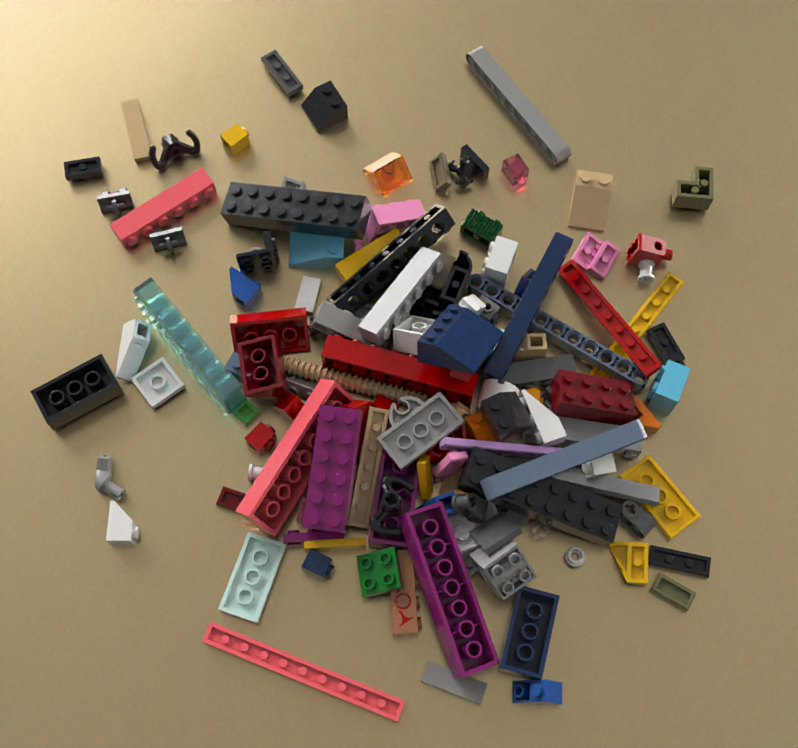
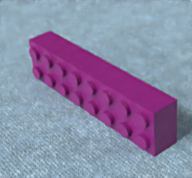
[397,501,500,679]

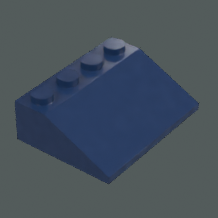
[417,304,504,374]

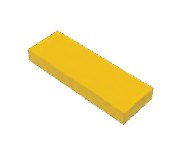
[304,537,366,553]

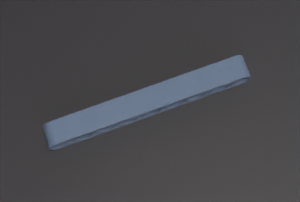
[480,419,648,501]

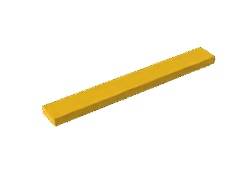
[588,272,684,378]

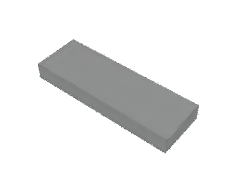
[421,661,487,705]

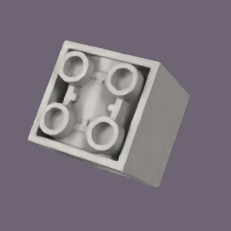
[469,540,537,601]

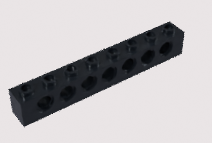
[326,203,456,315]

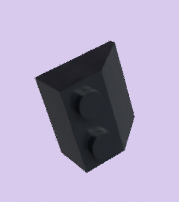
[301,80,348,132]
[480,391,534,442]

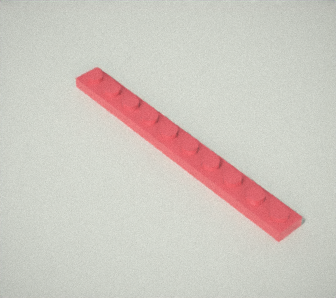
[202,622,405,723]

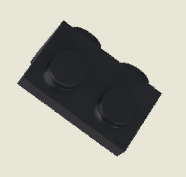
[236,231,279,274]

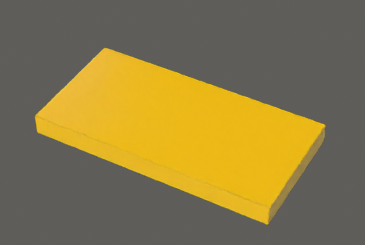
[618,455,701,541]

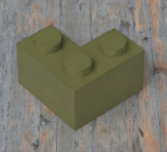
[672,166,714,210]

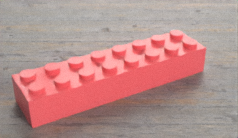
[236,379,355,537]

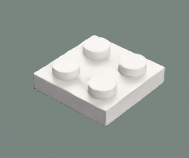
[131,357,186,410]

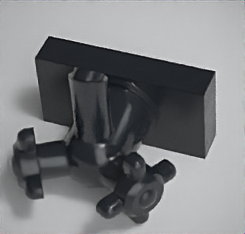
[448,144,490,188]

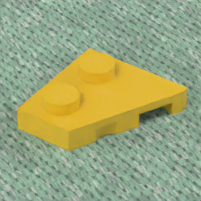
[608,541,648,585]

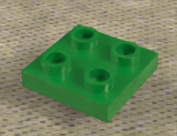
[356,547,403,598]

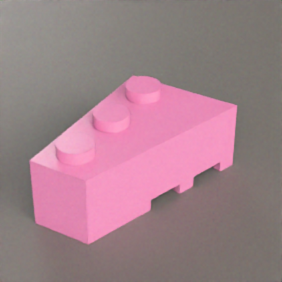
[364,199,425,244]

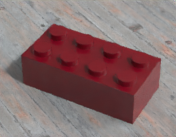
[551,369,635,426]

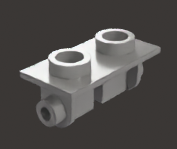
[286,376,317,401]

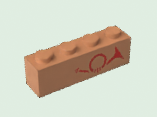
[390,549,422,637]

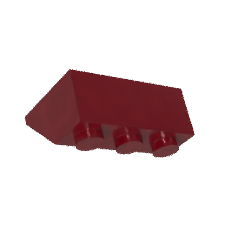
[237,334,289,400]

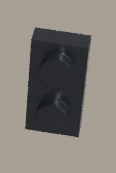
[64,156,103,181]

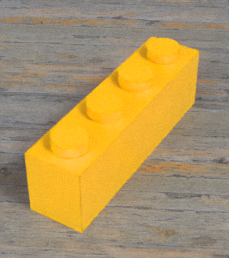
[335,228,407,283]

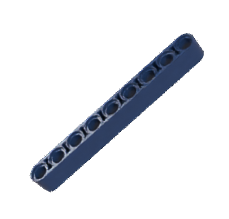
[483,231,574,383]

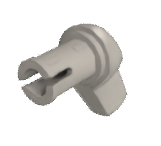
[95,454,125,501]

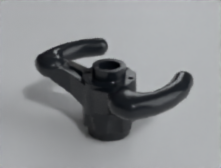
[149,129,201,170]
[369,476,415,536]

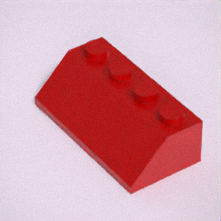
[230,307,311,354]

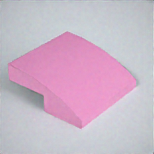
[570,232,621,279]

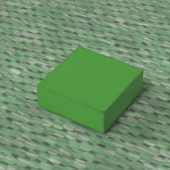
[232,399,260,427]

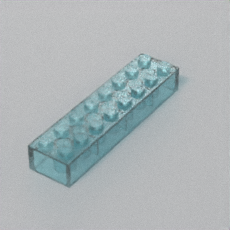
[132,277,247,414]

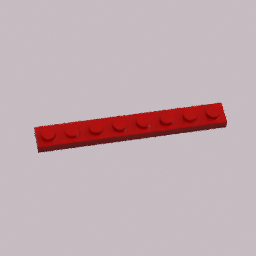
[558,259,663,378]

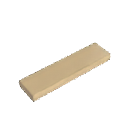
[120,98,150,163]

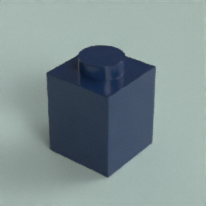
[301,548,335,581]

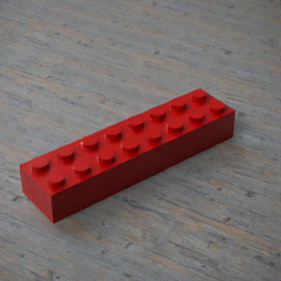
[321,334,478,408]

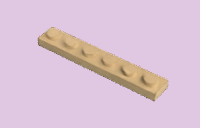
[348,406,389,529]

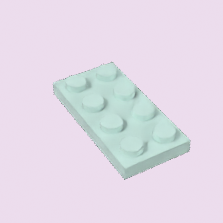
[218,532,287,624]

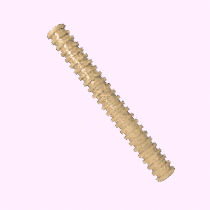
[283,356,428,406]

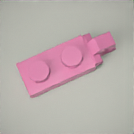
[431,450,468,483]

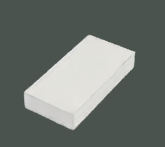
[295,276,322,315]

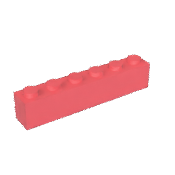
[110,168,216,249]

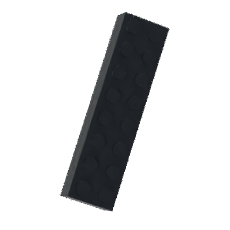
[220,182,372,240]
[456,446,623,546]

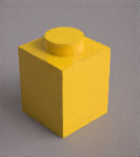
[220,123,250,156]

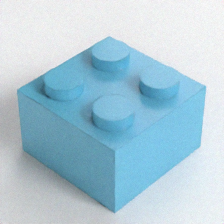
[647,359,691,415]

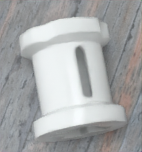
[638,259,655,283]
[248,464,263,482]

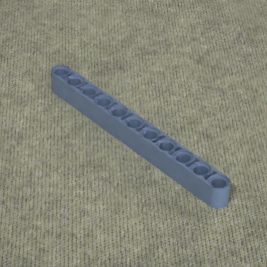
[468,274,649,391]

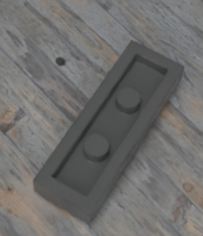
[261,50,303,97]

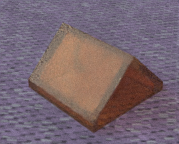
[363,152,412,196]

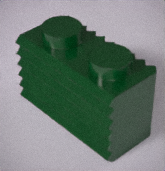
[460,208,503,248]

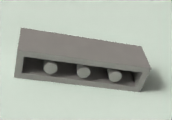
[311,301,392,350]

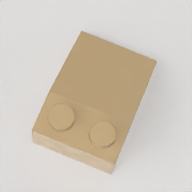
[568,169,613,232]

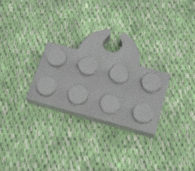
[376,392,465,471]

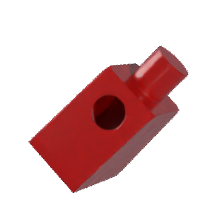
[626,233,673,267]

